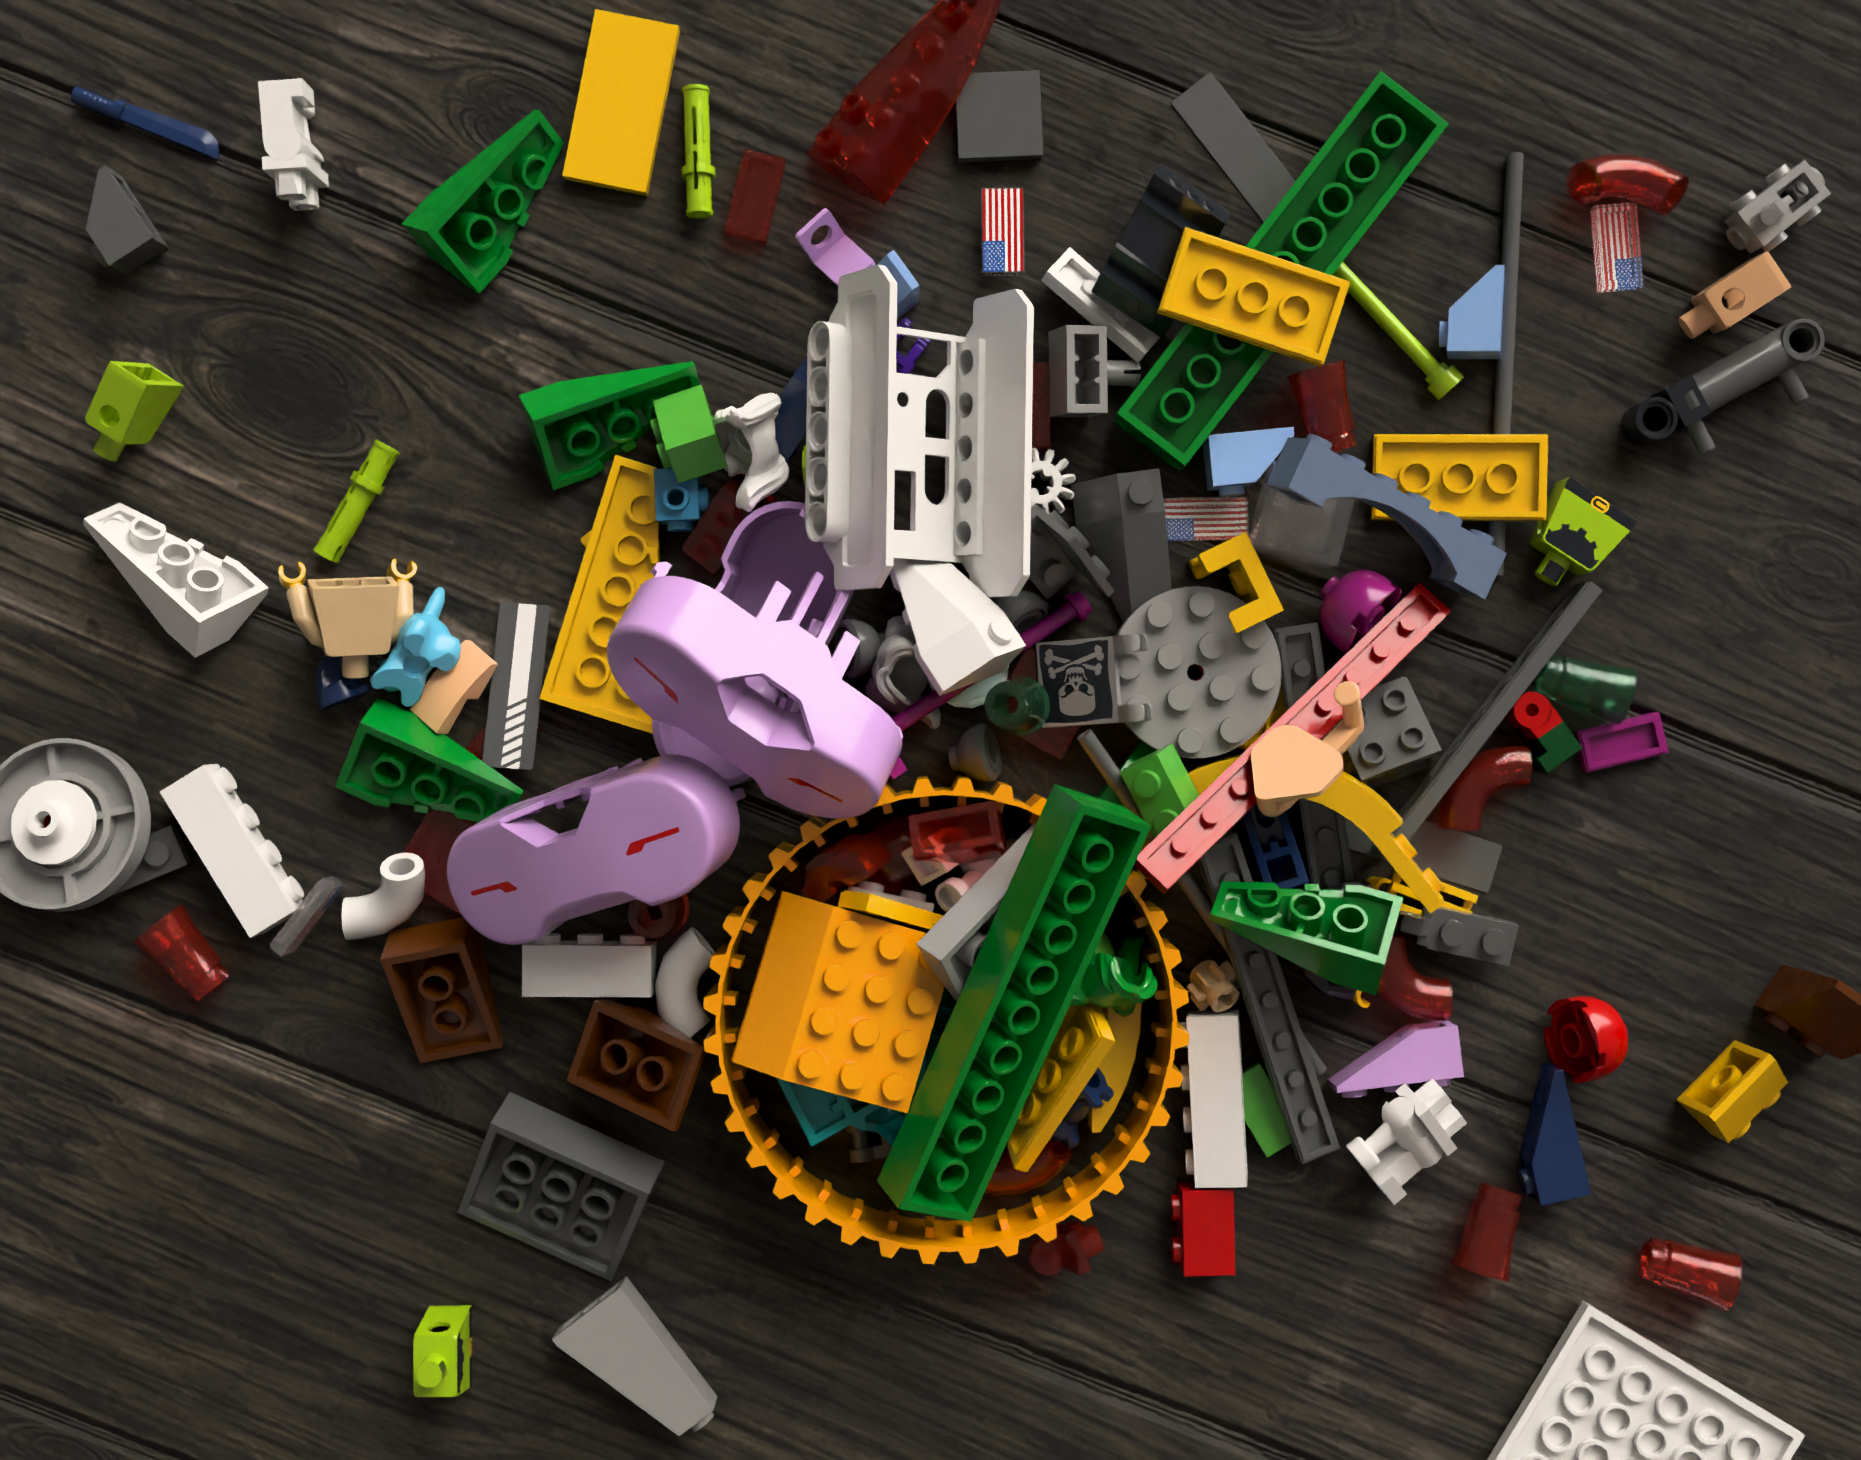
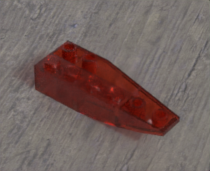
[806,0,1002,205]

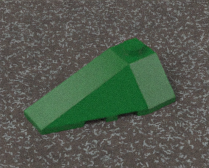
[402,109,564,294]
[518,361,700,490]
[335,697,524,822]
[1209,881,1403,995]

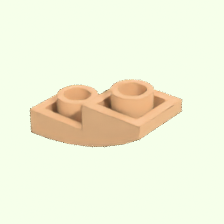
[410,640,498,734]

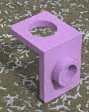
[795,208,875,286]

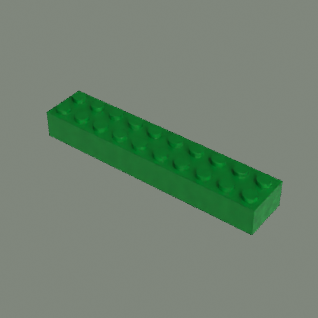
[1112,71,1449,472]
[877,784,1152,1222]

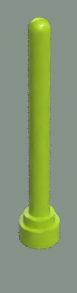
[1332,262,1464,401]

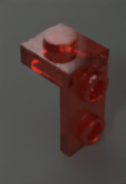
[682,474,775,574]

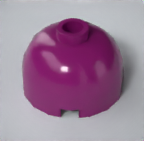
[1318,569,1402,654]

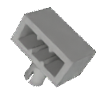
[1048,325,1141,417]

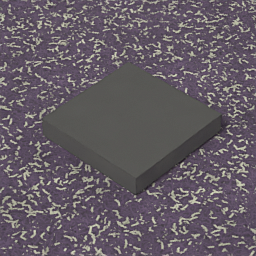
[955,70,1043,163]

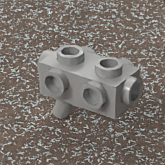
[1724,160,1831,254]

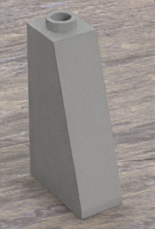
[552,1276,718,1436]

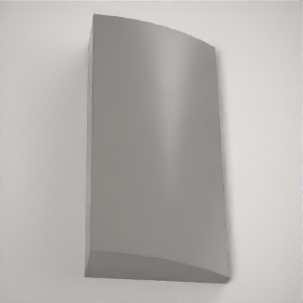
[916,821,1037,1001]

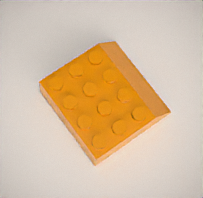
[731,891,944,1113]

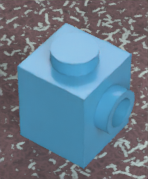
[654,468,710,532]

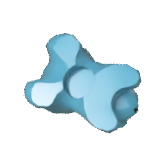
[370,587,461,707]

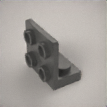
[1028,504,1115,600]
[1346,677,1442,789]

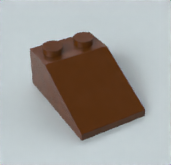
[380,917,503,1063]
[1754,964,1861,1060]
[566,998,705,1132]

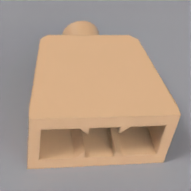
[1678,251,1792,339]

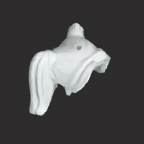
[713,392,789,512]

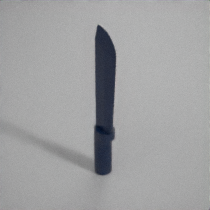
[71,87,219,160]

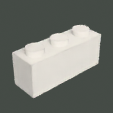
[522,933,657,997]

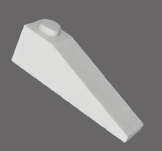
[83,503,268,658]
[890,558,1026,696]

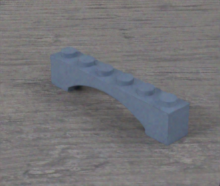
[1266,434,1507,599]

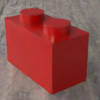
[1170,1181,1235,1277]

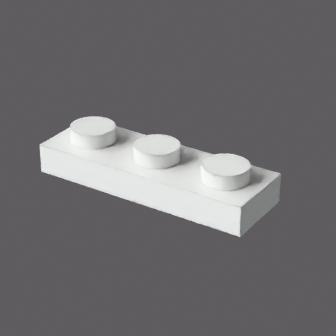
[1041,248,1161,363]

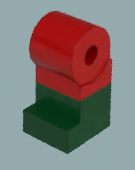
[1505,692,1582,773]

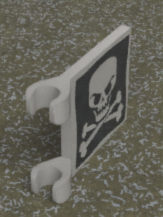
[1036,634,1153,728]

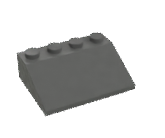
[457,1092,665,1282]

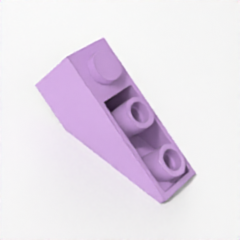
[1328,1020,1464,1098]

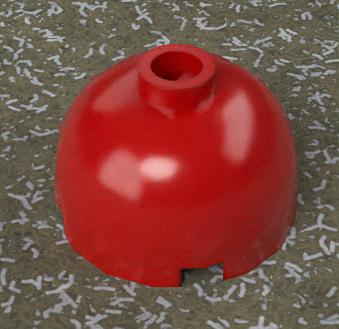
[1544,996,1628,1083]

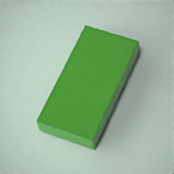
[1242,1061,1291,1157]

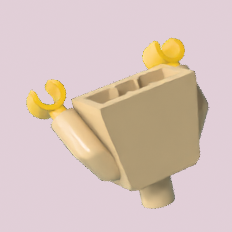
[279,558,417,678]

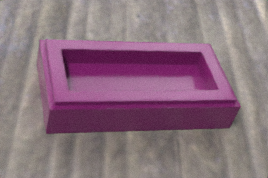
[1573,712,1669,773]

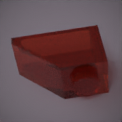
[908,800,1008,864]

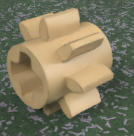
[1186,960,1239,1012]

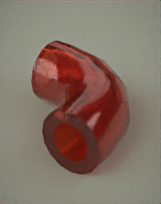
[1567,154,1689,215]
[1438,745,1532,831]
[1378,934,1453,1021]
[984,1139,1072,1196]

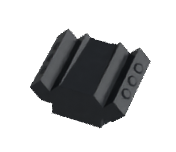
[1091,163,1231,339]

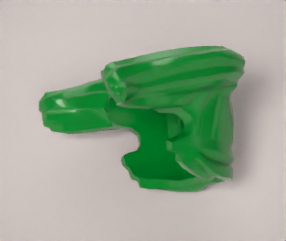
[1070,936,1158,1017]

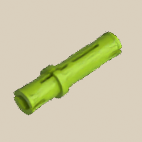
[681,84,715,219]
[313,439,400,563]

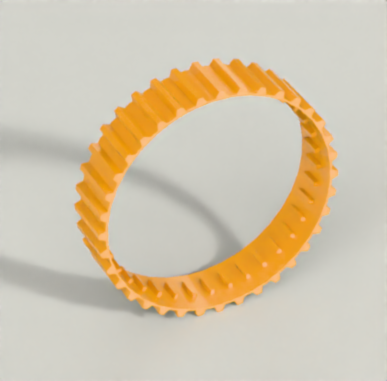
[703,775,1189,1264]

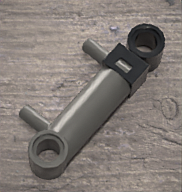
[1621,318,1825,455]

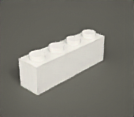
[160,764,306,938]
[1179,1009,1248,1188]

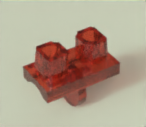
[1028,1219,1105,1276]

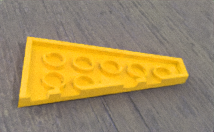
[539,455,660,734]

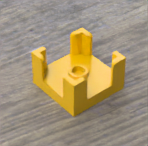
[1188,532,1284,634]

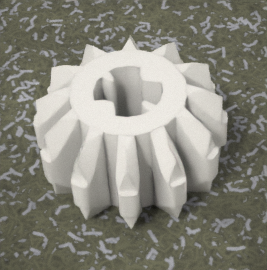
[1031,448,1076,514]

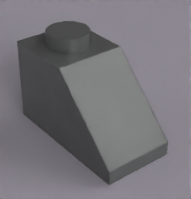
[86,165,168,275]

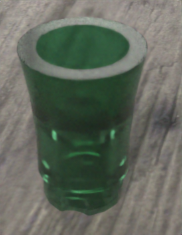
[1535,655,1637,725]
[984,676,1050,736]

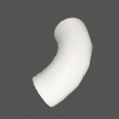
[342,853,425,940]
[655,927,715,1037]

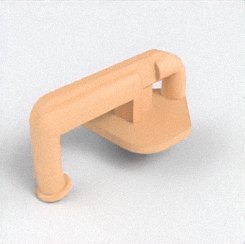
[1251,681,1364,817]

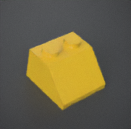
[1676,1040,1788,1143]

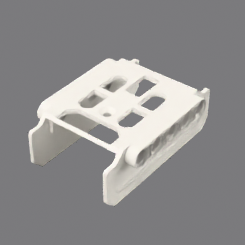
[805,265,1034,598]

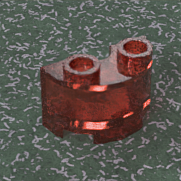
[801,832,894,902]

